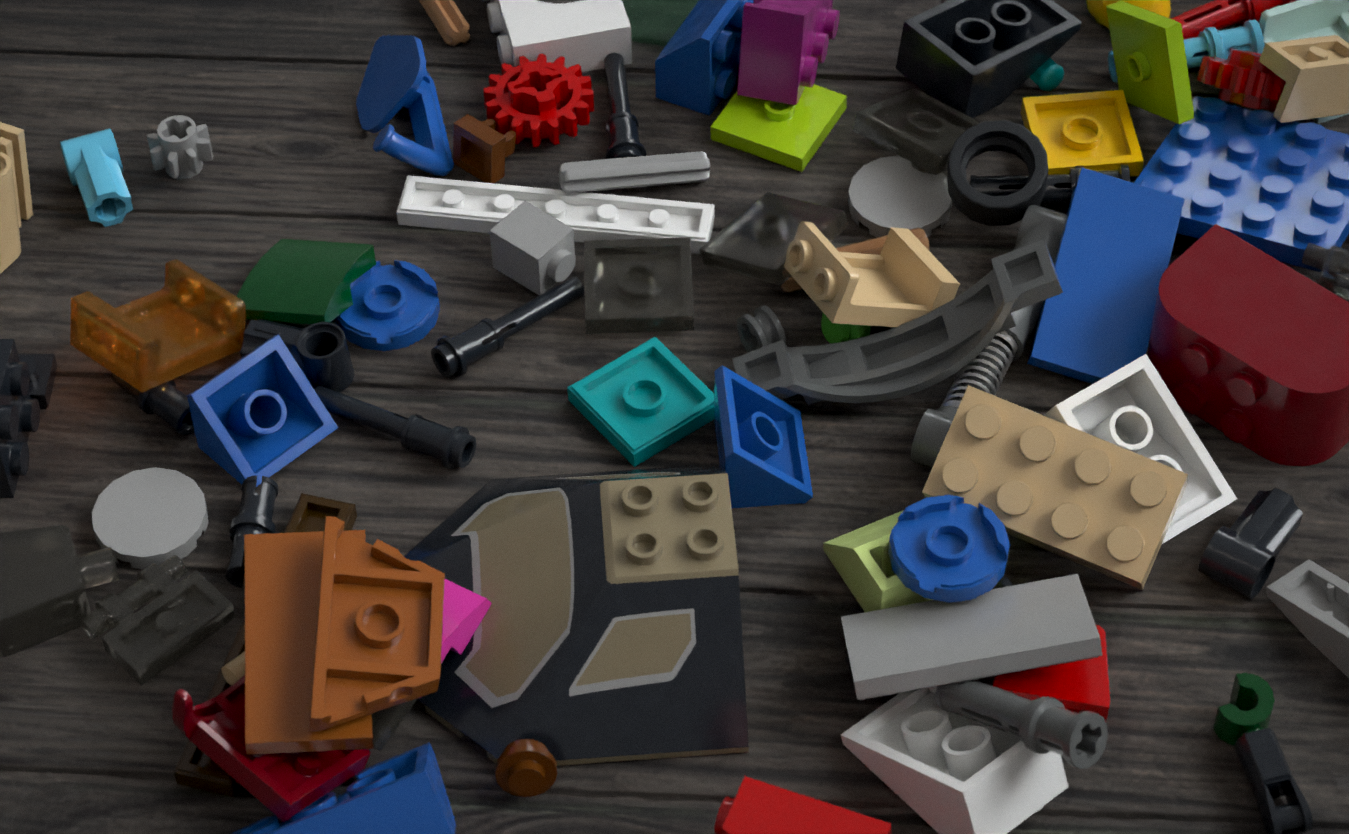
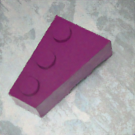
[737,0,840,105]

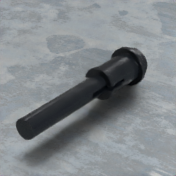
[604,53,647,159]
[431,277,585,377]
[315,386,476,470]

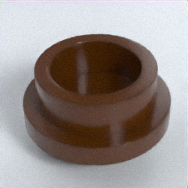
[495,739,557,797]

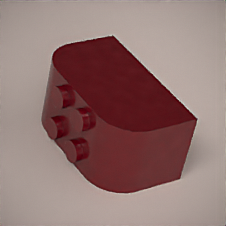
[1147,224,1349,466]

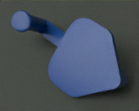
[356,35,453,176]

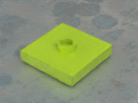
[1106,1,1194,124]
[711,84,847,172]

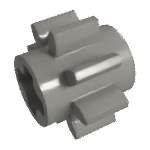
[147,115,213,179]

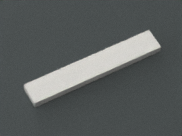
[397,175,715,255]

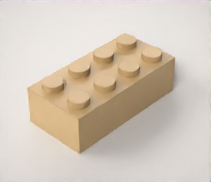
[922,385,1188,590]

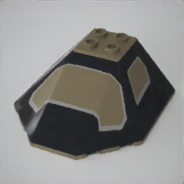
[404,464,749,766]

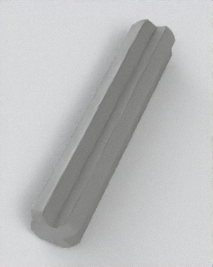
[559,151,710,193]

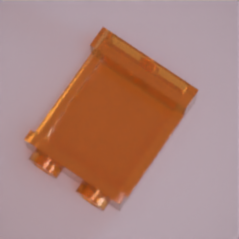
[70,259,246,392]

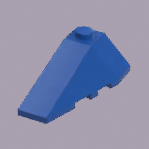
[231,742,456,834]

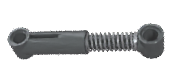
[910,205,1067,468]

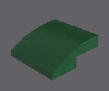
[231,239,376,324]

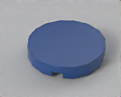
[335,260,440,351]
[888,495,1010,603]

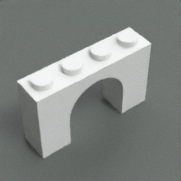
[482,0,632,72]

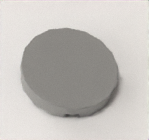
[848,155,952,238]
[92,467,209,570]

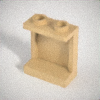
[784,221,960,327]

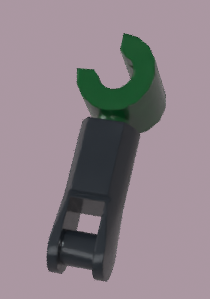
[1213,673,1313,834]

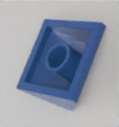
[187,334,338,487]
[714,365,813,508]

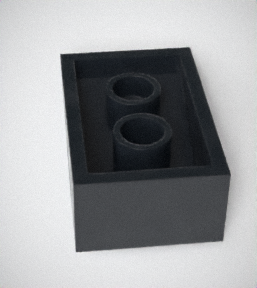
[895,0,1082,123]

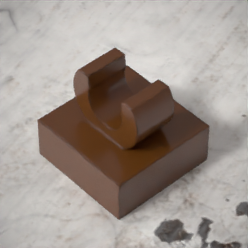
[453,114,516,183]

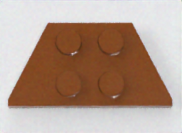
[309,516,445,732]

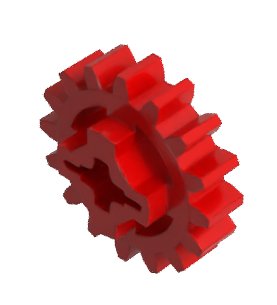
[1197,48,1286,112]
[483,53,594,147]

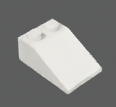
[1043,354,1237,544]
[841,686,1069,834]

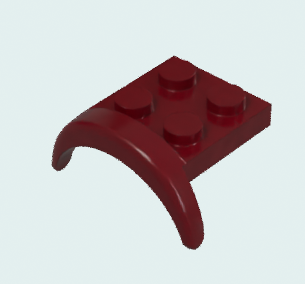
[171,675,371,822]

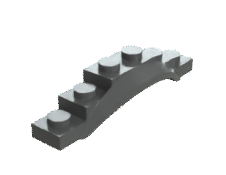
[732,239,1063,405]

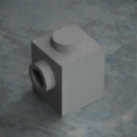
[490,201,576,296]

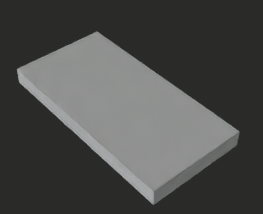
[841,574,1102,700]

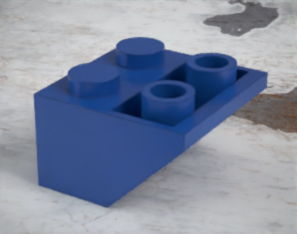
[655,0,753,116]

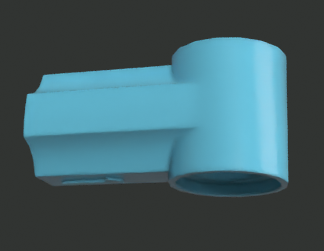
[60,128,133,227]

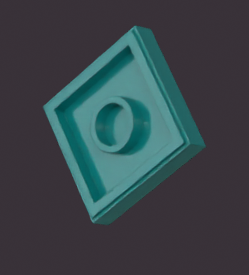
[567,337,714,467]

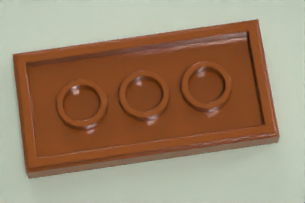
[244,530,373,755]

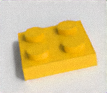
[1021,90,1144,177]

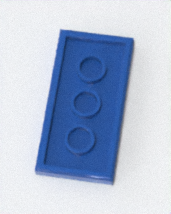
[1027,167,1185,384]

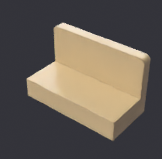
[1259,35,1349,123]

